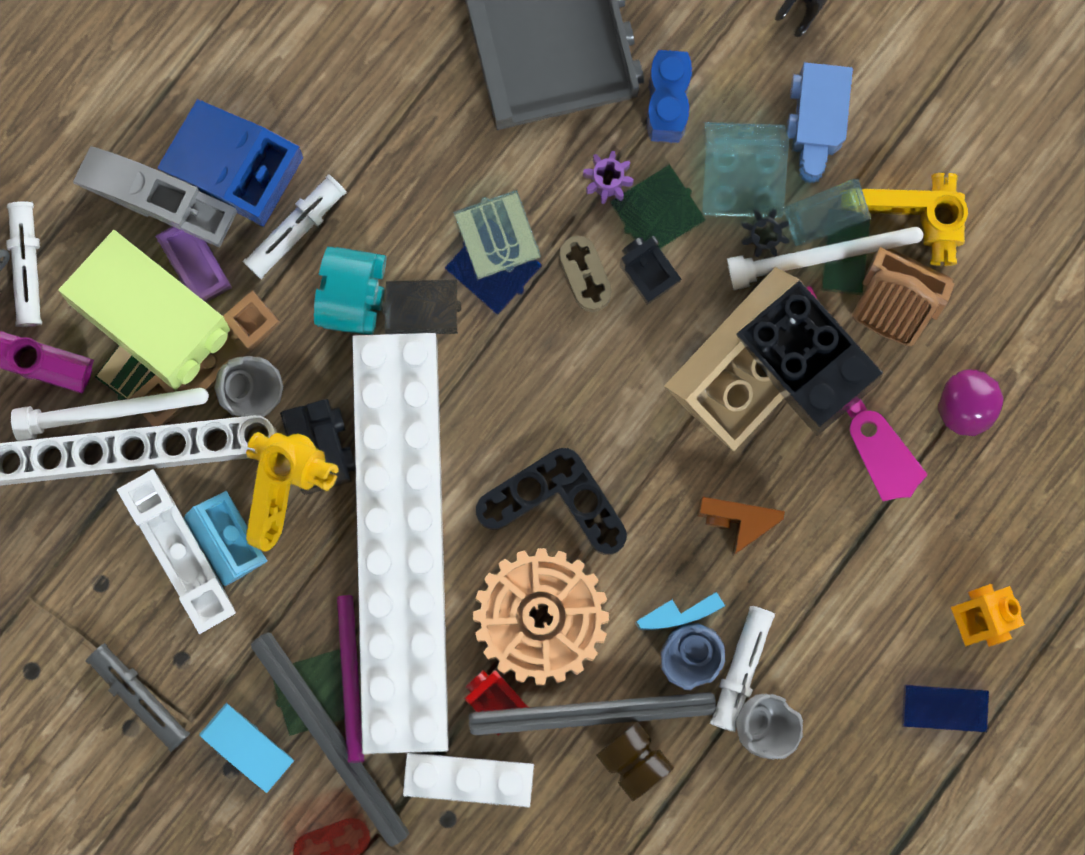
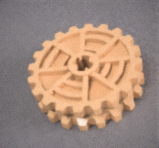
[473,548,609,686]

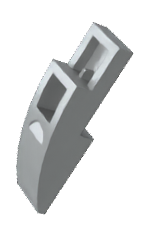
[73,146,237,248]

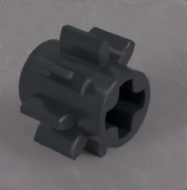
[741,208,790,257]

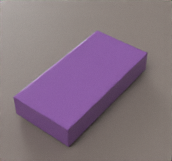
[156,226,232,302]

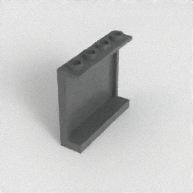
[465,0,644,130]

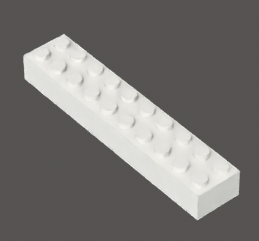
[353,333,449,754]

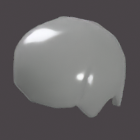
[215,356,284,417]
[736,694,803,759]

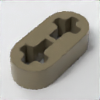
[559,236,612,312]

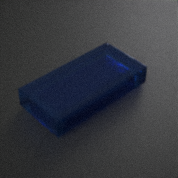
[902,685,989,732]

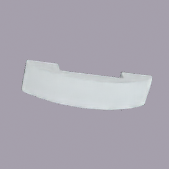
[117,469,236,634]

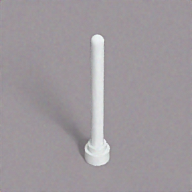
[727,227,923,290]
[11,388,209,441]

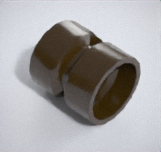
[596,722,674,802]

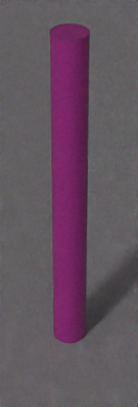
[337,595,364,763]

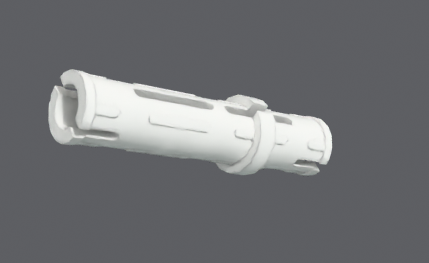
[243,174,347,279]
[6,202,42,327]
[710,606,775,732]

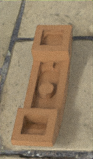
[129,290,280,426]

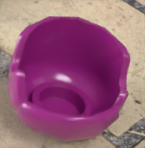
[938,369,1004,436]

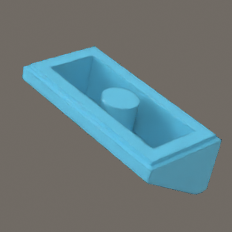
[184,491,267,586]

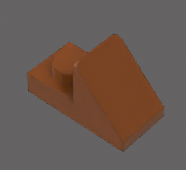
[697,497,785,556]

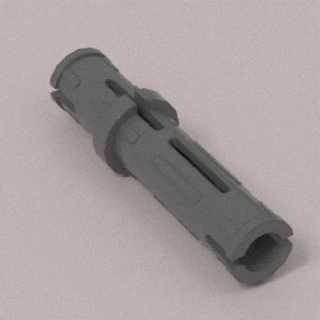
[85,643,190,752]

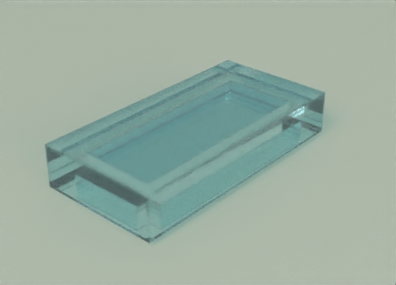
[783,179,871,246]

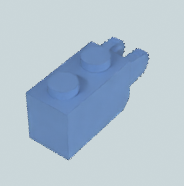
[786,62,853,184]

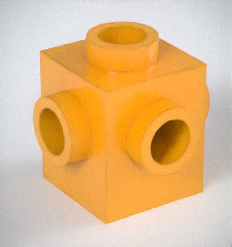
[951,584,1025,647]

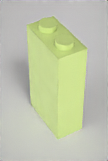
[59,229,230,391]

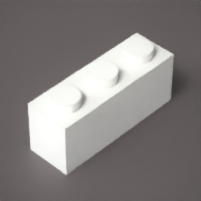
[403,753,534,807]

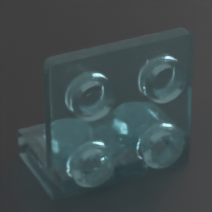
[702,122,789,218]

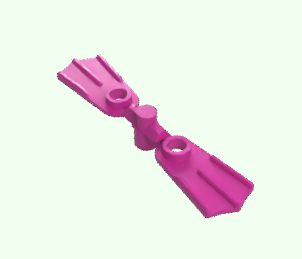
[806,286,927,501]

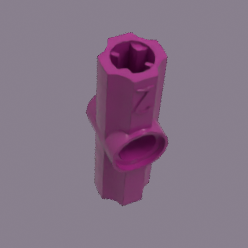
[0,331,94,394]

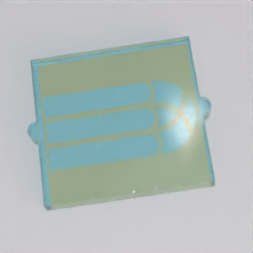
[454,190,541,279]

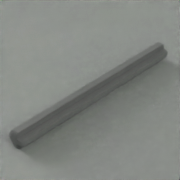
[251,632,409,847]
[469,692,716,735]

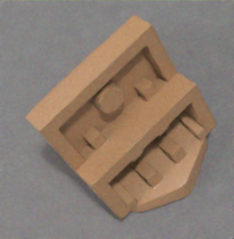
[852,247,955,346]

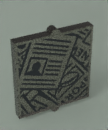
[381,279,462,335]

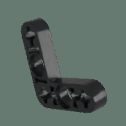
[476,448,627,555]

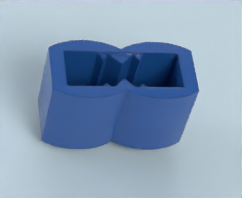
[646,50,692,143]

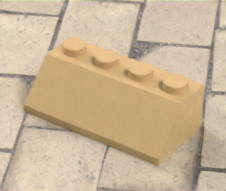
[664,267,814,451]

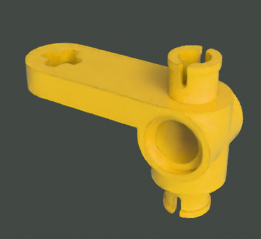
[842,173,968,266]
[246,432,338,552]

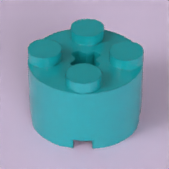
[314,246,387,335]

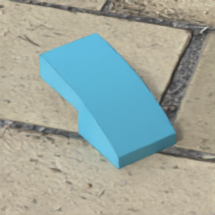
[635,592,725,630]
[199,702,294,793]

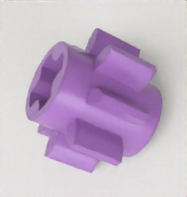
[583,151,634,204]

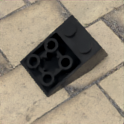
[736,280,883,436]

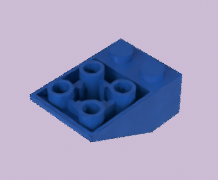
[157,99,304,227]

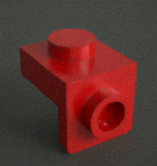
[464,670,529,736]

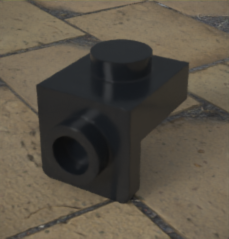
[619,236,682,305]

